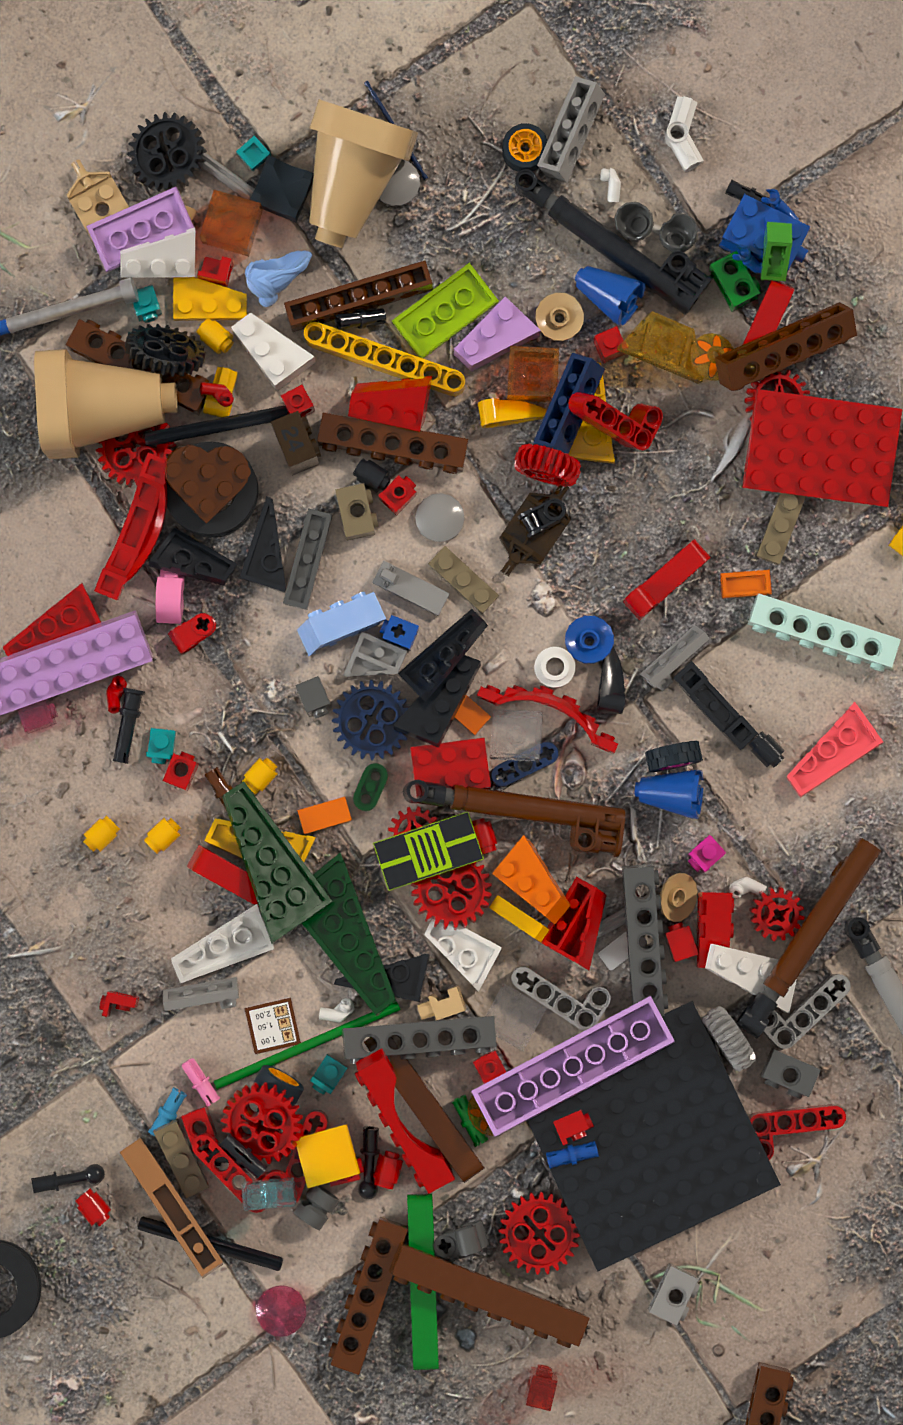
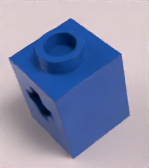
[380,615,419,651]

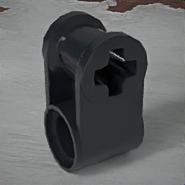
[517,498,566,539]

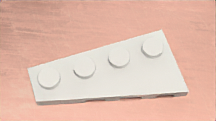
[171,904,274,983]
[705,944,797,1013]

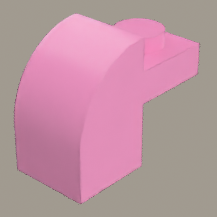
[156,569,186,624]

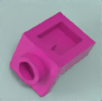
[687,835,726,873]

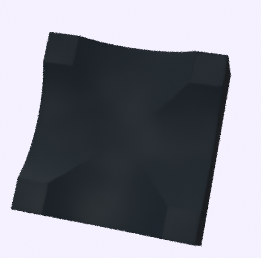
[250,155,314,223]

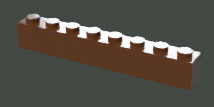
[389,1243,590,1348]

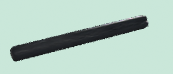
[144,405,289,447]
[138,1216,283,1271]

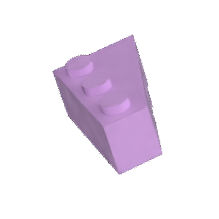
[454,297,541,372]

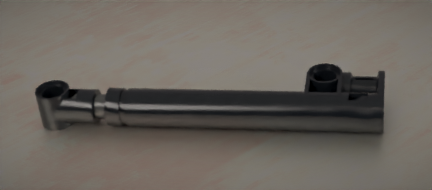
[515,169,714,315]

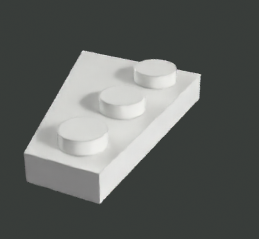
[120,227,195,278]
[424,919,502,992]

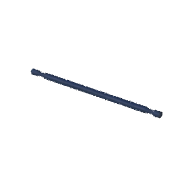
[364,81,428,181]

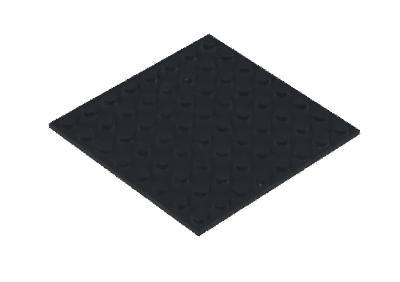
[527,1001,781,1272]

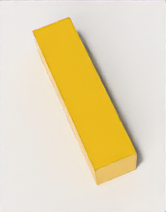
[489,895,549,943]

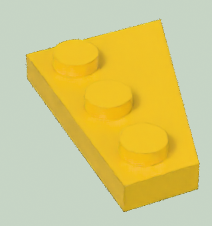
[173,277,247,321]

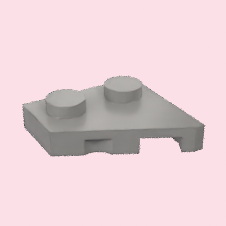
[343,631,408,677]

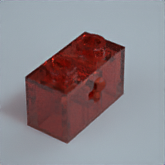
[524,1364,558,1411]

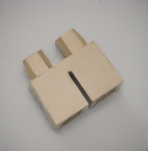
[417,985,467,1021]

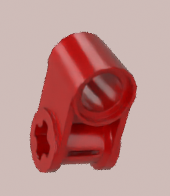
[167,613,216,655]

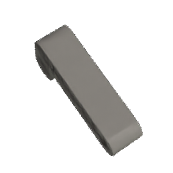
[511,967,611,1031]
[763,974,851,1049]

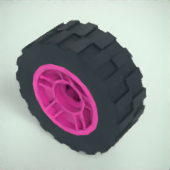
[645,741,703,772]

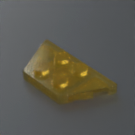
[617,311,704,384]

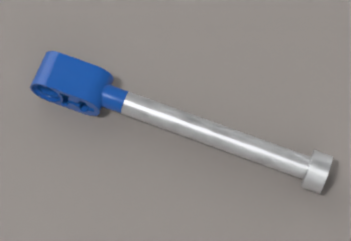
[0,277,139,336]

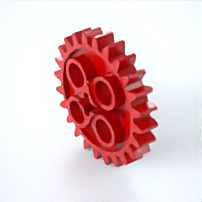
[96,423,176,488]
[411,862,492,930]
[221,1082,304,1164]
[499,1191,580,1275]

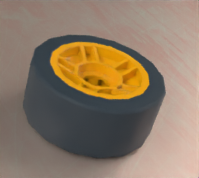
[502,123,548,172]
[254,1065,304,1106]

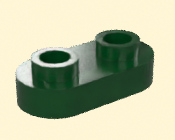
[353,763,388,811]

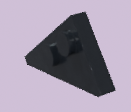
[240,496,286,593]
[334,954,430,1002]

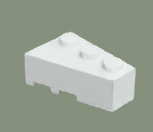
[231,313,316,391]

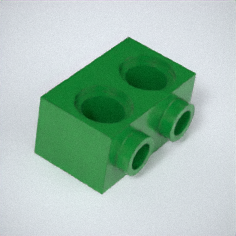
[709,250,761,312]

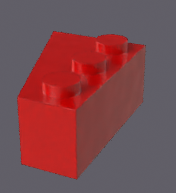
[348,376,432,432]
[697,892,734,968]

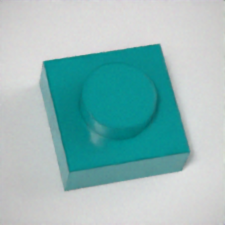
[236,136,271,171]

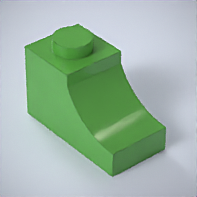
[761,222,792,281]

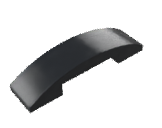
[673,661,759,750]

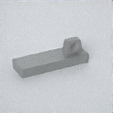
[372,560,450,616]
[640,625,710,691]
[163,977,239,1011]

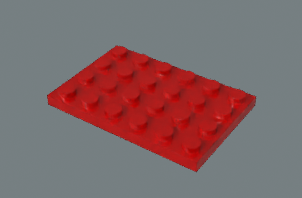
[742,389,902,507]

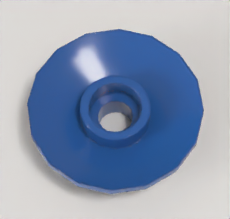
[565,616,614,664]

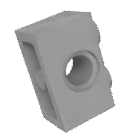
[648,1263,700,1325]

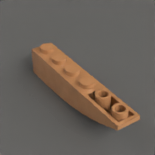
[120,1138,224,1279]

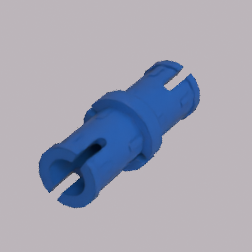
[546,1141,599,1169]

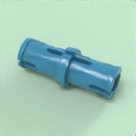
[148,1087,187,1136]

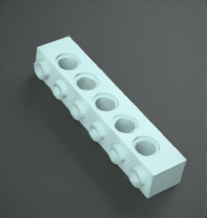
[747,594,901,672]

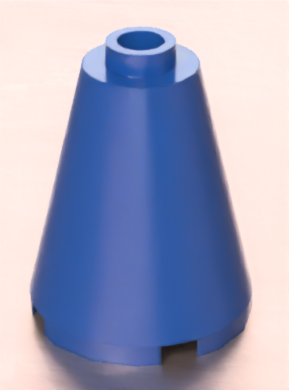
[575,266,645,326]
[635,770,704,820]

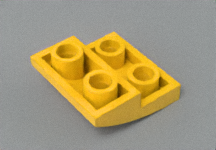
[296,1124,360,1188]

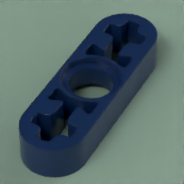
[491,742,558,787]

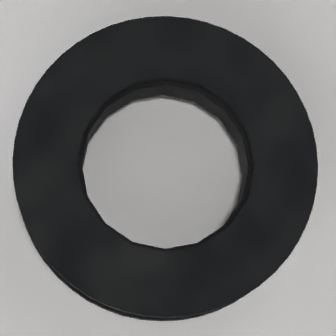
[166,441,259,538]
[0,1240,42,1338]

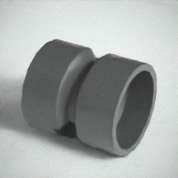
[294,1185,340,1231]

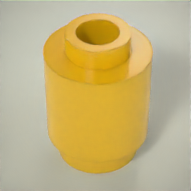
[197,318,234,354]
[242,757,278,795]
[83,815,120,852]
[144,818,181,854]

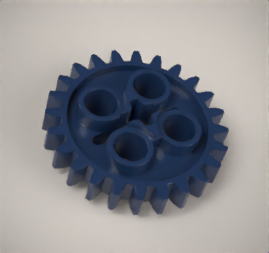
[332,680,408,761]

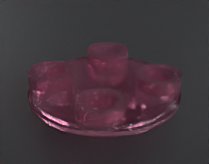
[256,1285,306,1337]

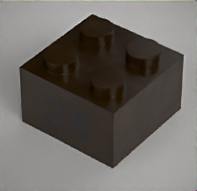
[271,411,321,476]

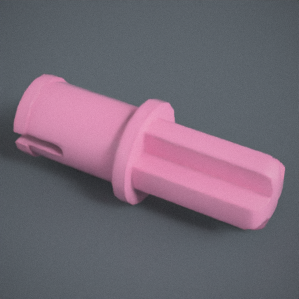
[182,1058,220,1107]

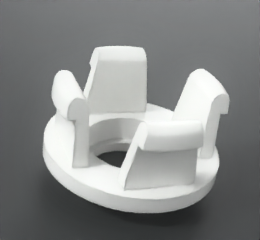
[534,647,575,688]

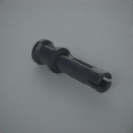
[112,687,145,764]

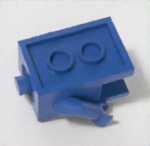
[719,189,810,274]

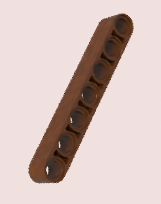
[364,1036,485,1183]

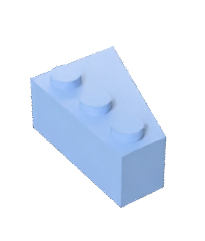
[297,592,386,656]

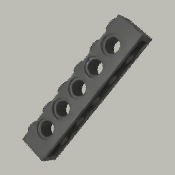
[622,864,668,1016]
[342,1016,497,1064]

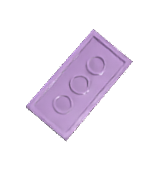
[86,187,197,272]

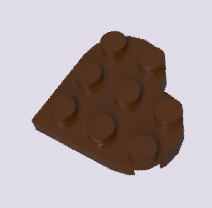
[165,445,251,524]

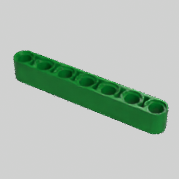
[407,1194,439,1370]

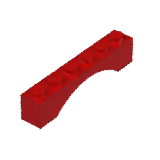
[354,1048,455,1194]

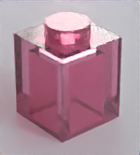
[17,699,58,734]

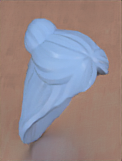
[245,250,312,307]

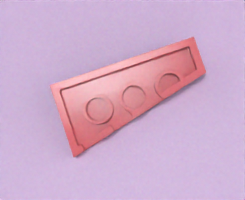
[786,702,883,798]

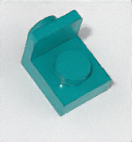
[133,285,162,323]
[146,728,176,764]
[310,1054,348,1095]

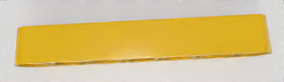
[304,322,465,397]

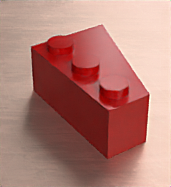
[541,876,607,971]

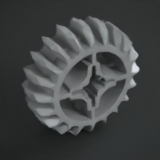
[702,1006,756,1072]

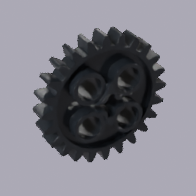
[127,112,207,192]
[125,324,206,377]

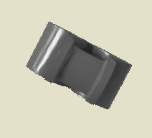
[434,1220,489,1258]

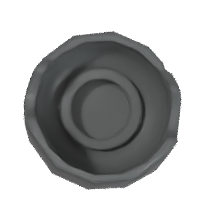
[614,202,654,241]
[660,213,698,253]

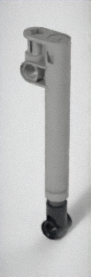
[844,917,903,1035]

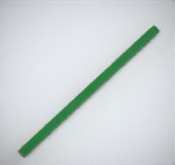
[213,1001,401,1090]

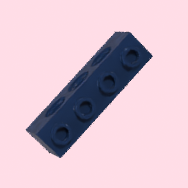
[533,353,605,454]

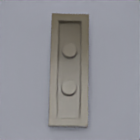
[756,493,806,566]
[428,546,499,614]
[153,1119,209,1198]

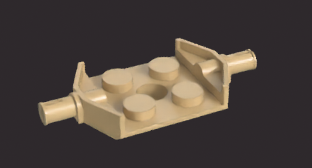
[66,159,129,242]

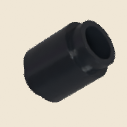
[353,458,391,493]
[748,731,785,768]

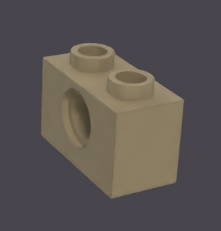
[335,483,379,541]

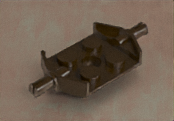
[499,486,570,577]

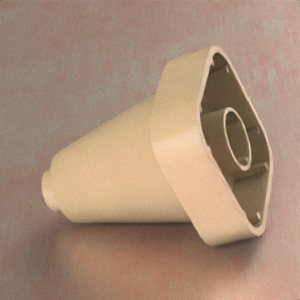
[309,99,418,248]
[34,349,177,459]

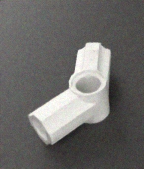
[665,96,704,172]

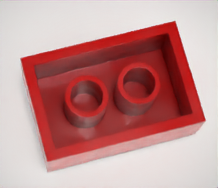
[410,738,491,798]

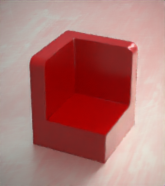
[197,256,234,288]

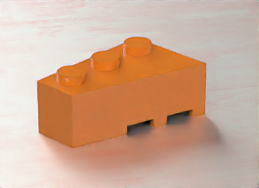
[492,835,570,925]

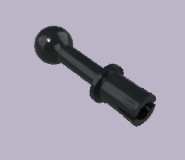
[358,1126,380,1199]
[31,1164,105,1193]

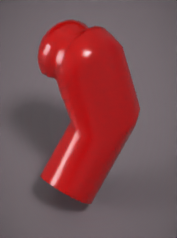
[199,382,234,407]
[106,676,127,713]

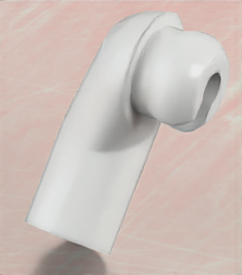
[600,168,621,202]
[729,877,767,898]
[319,998,354,1023]

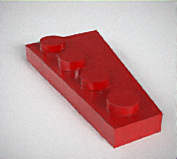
[3,582,101,656]

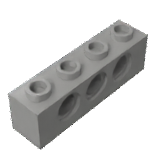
[537,76,605,183]

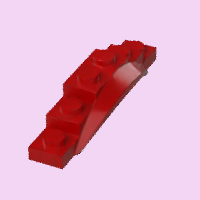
[94,452,167,600]
[477,684,618,754]

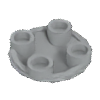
[379,160,420,206]
[415,493,464,542]

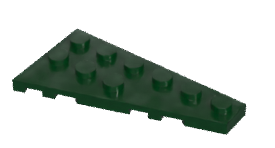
[222,781,332,944]
[302,852,396,1016]

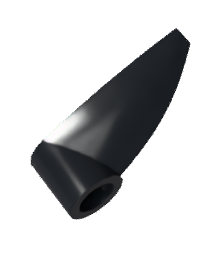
[597,646,625,714]

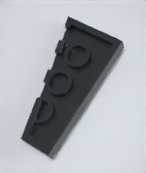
[398,609,488,703]
[393,655,481,748]

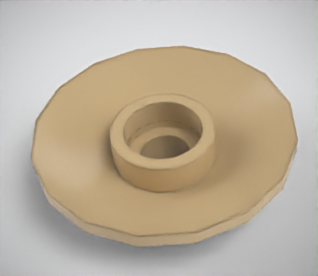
[535,293,584,341]
[660,873,698,922]

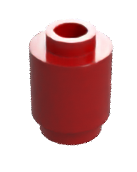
[471,818,498,855]
[373,1150,404,1189]
[75,1188,111,1227]

